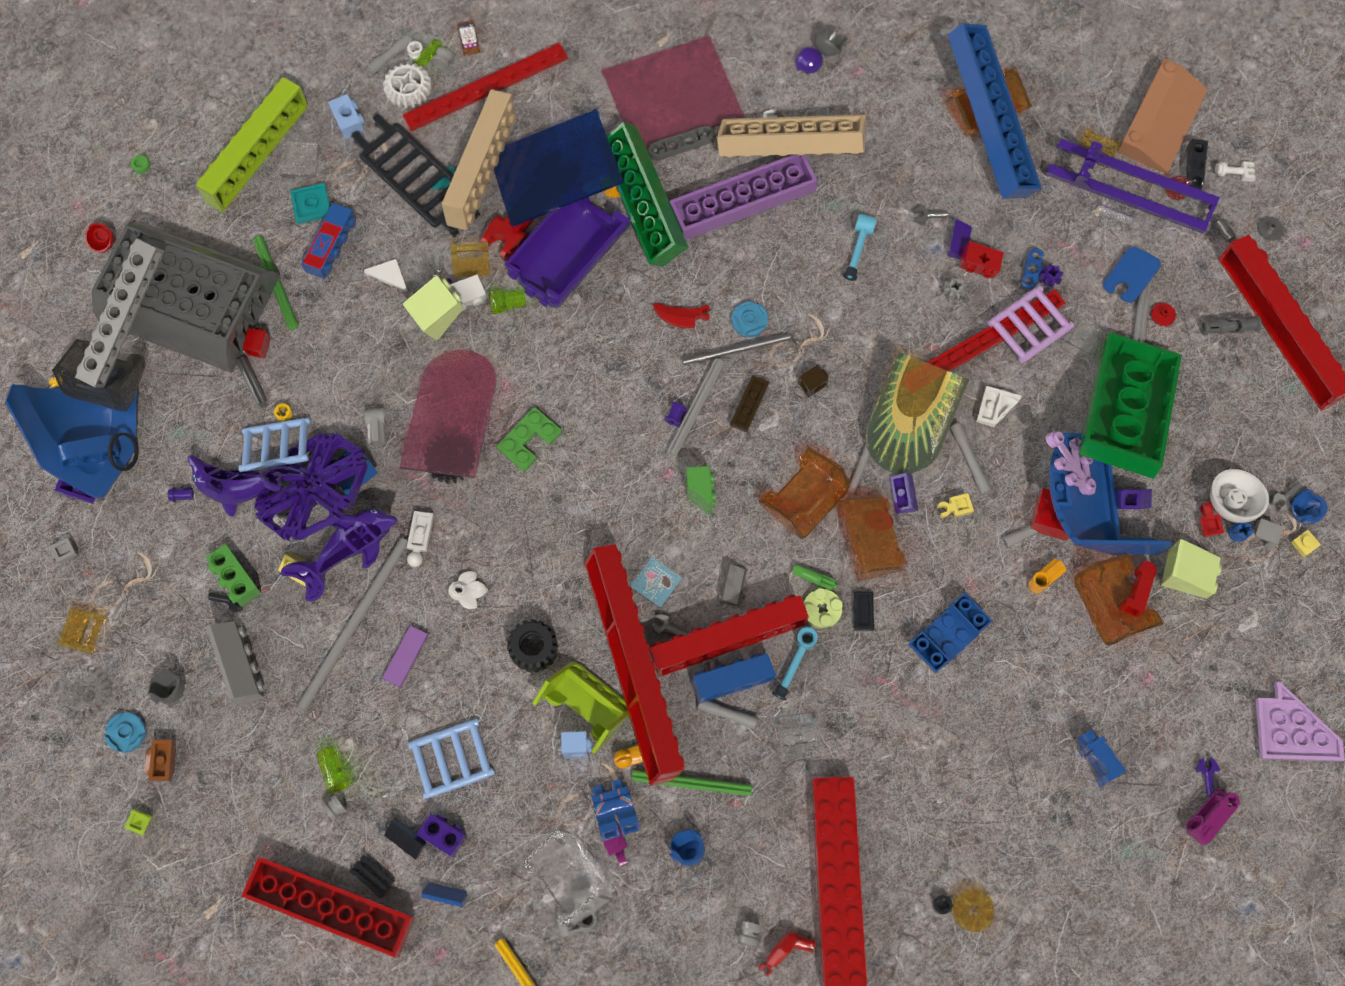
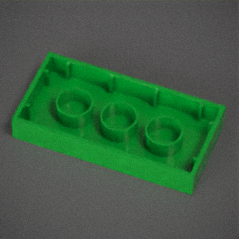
[1078,332,1182,479]

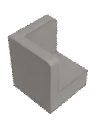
[1254,518,1284,549]

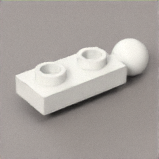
[407,511,434,567]

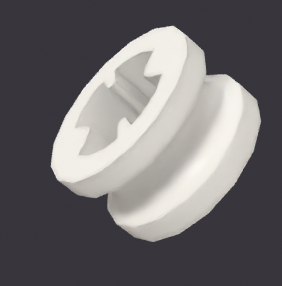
[407,41,424,59]

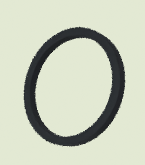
[108,433,139,471]

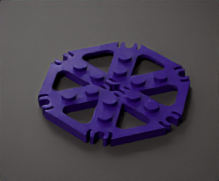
[254,432,368,541]

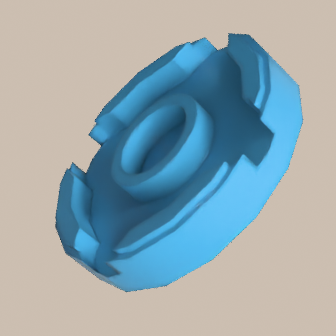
[731,301,768,338]
[105,712,147,753]

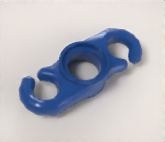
[1021,248,1044,289]

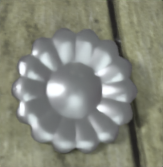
[1258,217,1284,241]

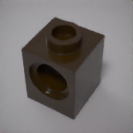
[798,365,829,398]

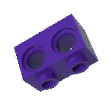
[416,813,467,858]

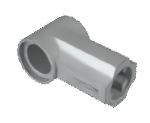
[365,408,387,447]

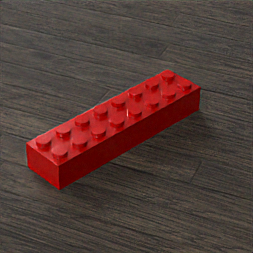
[650,594,809,678]
[241,856,415,958]

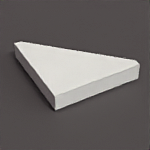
[364,259,407,291]

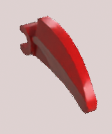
[653,303,710,329]

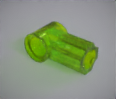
[488,290,526,314]

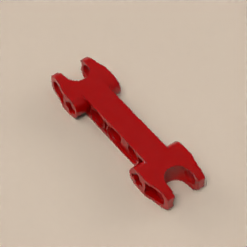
[481,151,581,261]

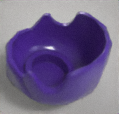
[794,47,823,74]

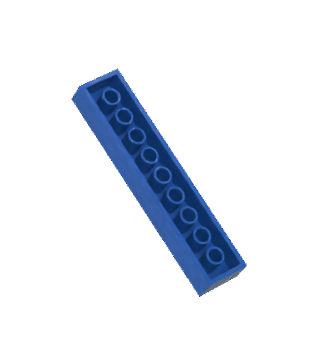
[947,23,1042,199]

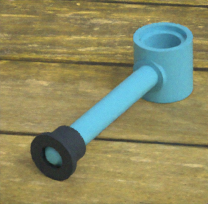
[843,213,877,281]
[772,627,818,701]

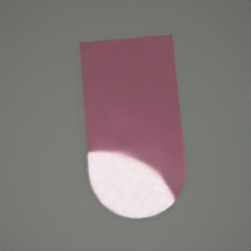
[400,350,496,478]

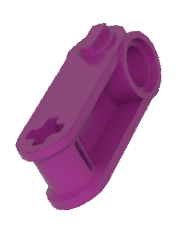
[1186,789,1240,845]

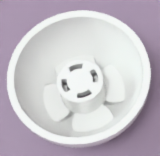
[1210,469,1269,523]

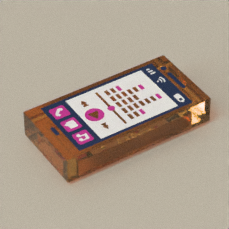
[457,20,481,56]

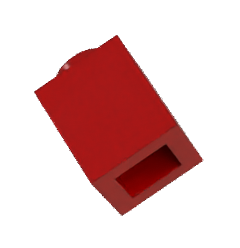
[242,328,271,359]

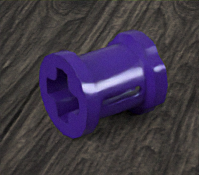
[664,402,687,427]

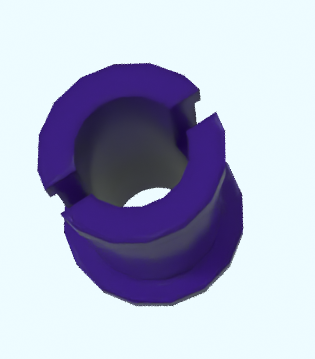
[168,487,194,502]

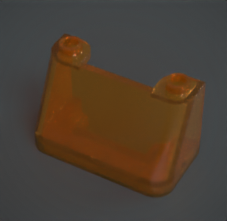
[759,447,850,539]
[837,496,906,582]
[1074,553,1163,646]

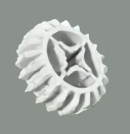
[383,62,432,109]

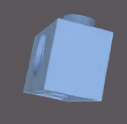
[328,94,365,139]
[561,731,592,759]

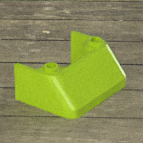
[532,662,629,754]

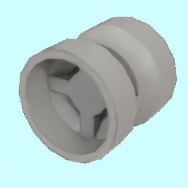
[738,921,763,947]

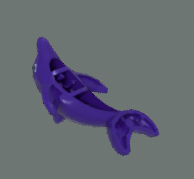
[188,455,305,517]
[280,508,398,602]

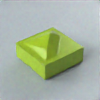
[124,808,153,836]

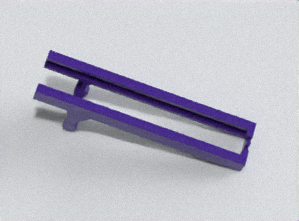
[1046,139,1220,234]

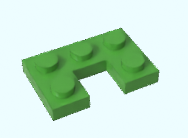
[496,407,563,473]

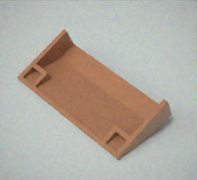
[1118,58,1208,174]

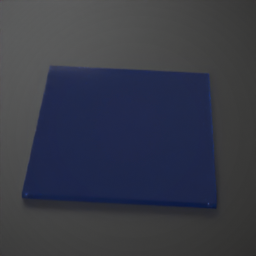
[493,109,624,227]

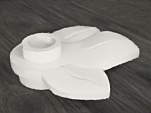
[448,571,488,609]

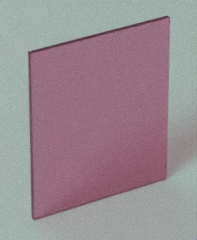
[602,36,744,149]

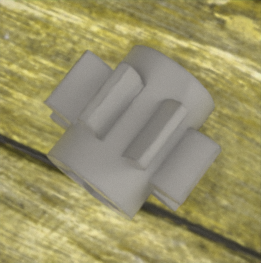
[943,277,967,301]

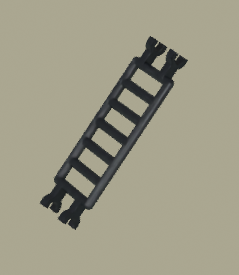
[351,114,481,238]

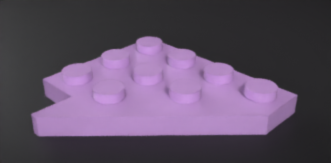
[1255,682,1345,762]

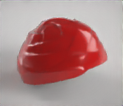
[85,223,115,253]

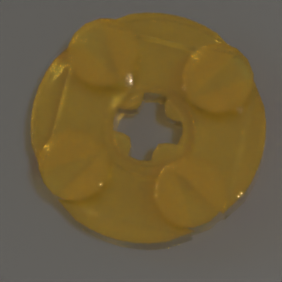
[951,889,994,932]

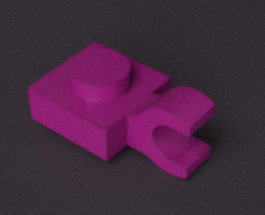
[603,828,628,867]

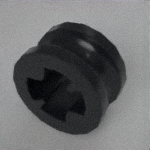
[932,895,953,915]

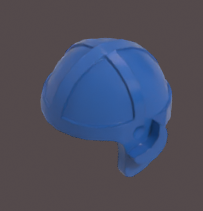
[1291,490,1327,525]
[669,829,705,866]

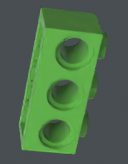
[206,544,261,607]

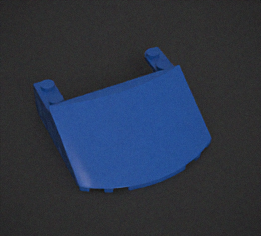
[1049,433,1171,557]

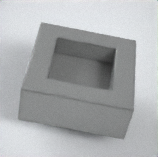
[50,537,78,564]

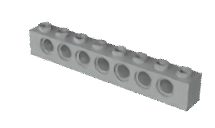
[75,238,165,388]

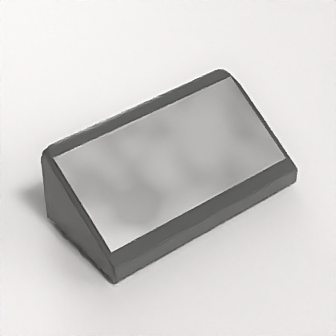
[720,563,747,607]

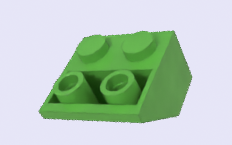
[686,466,716,514]

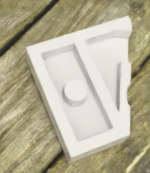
[976,386,1022,427]

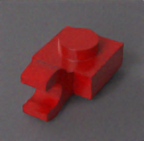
[1198,502,1224,538]

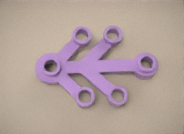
[1046,431,1096,495]

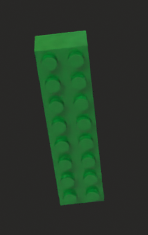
[599,122,689,267]

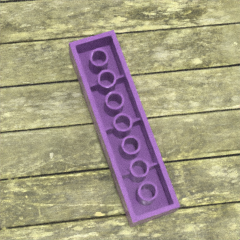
[669,154,818,240]

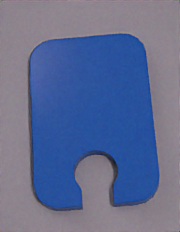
[1103,247,1161,303]

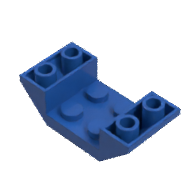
[908,592,993,674]

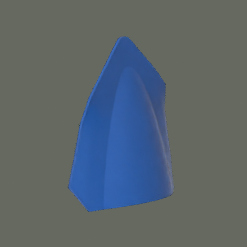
[5,367,138,498]

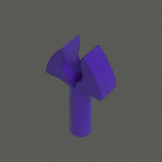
[1196,757,1220,797]

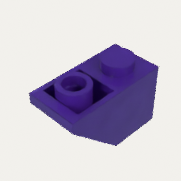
[1115,489,1152,509]

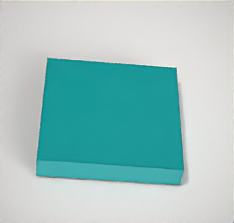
[290,182,331,225]

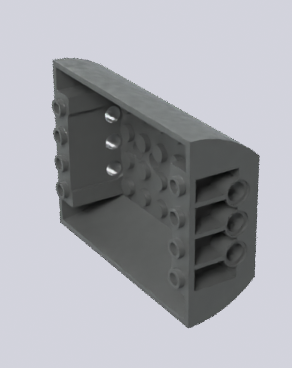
[92,222,280,373]

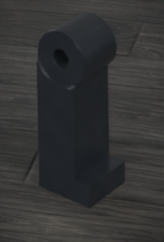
[1186,139,1208,190]

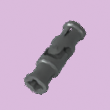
[1200,315,1262,335]

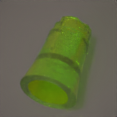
[316,746,354,794]

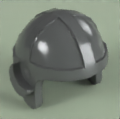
[816,24,848,56]
[147,668,184,705]

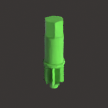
[792,564,839,591]

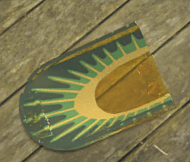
[866,351,969,474]

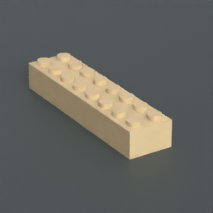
[442,90,516,230]
[717,115,867,157]

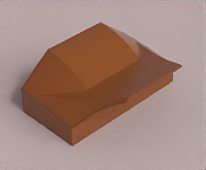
[144,740,176,781]

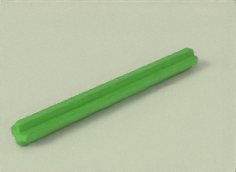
[253,235,298,330]
[632,770,752,796]

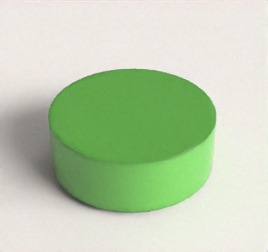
[131,155,151,174]

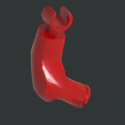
[758,931,816,976]

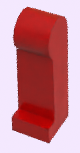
[1119,561,1157,617]

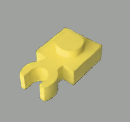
[937,493,974,518]

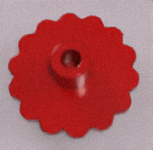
[1150,303,1177,327]

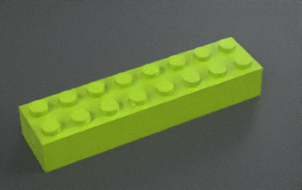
[196,77,308,213]

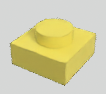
[1291,530,1321,557]

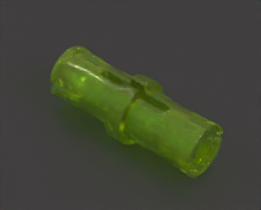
[413,38,443,68]

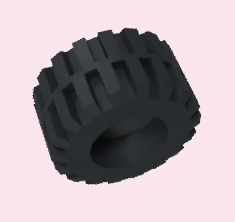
[507,619,558,673]

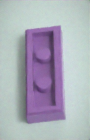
[382,626,428,688]

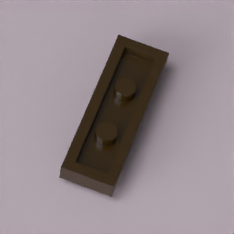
[730,375,769,433]

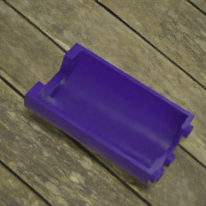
[504,186,631,308]

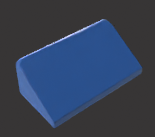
[421,883,467,907]

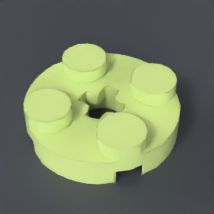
[804,588,842,629]

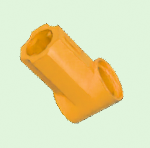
[1028,558,1067,594]

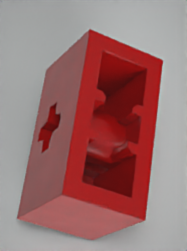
[959,241,1004,279]

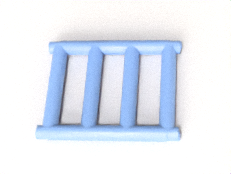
[238,418,311,472]
[407,719,495,799]

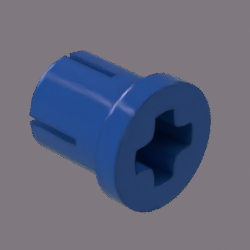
[1229,522,1253,542]

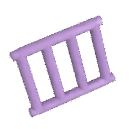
[987,285,1075,364]

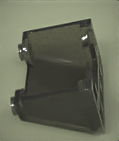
[52,339,146,412]

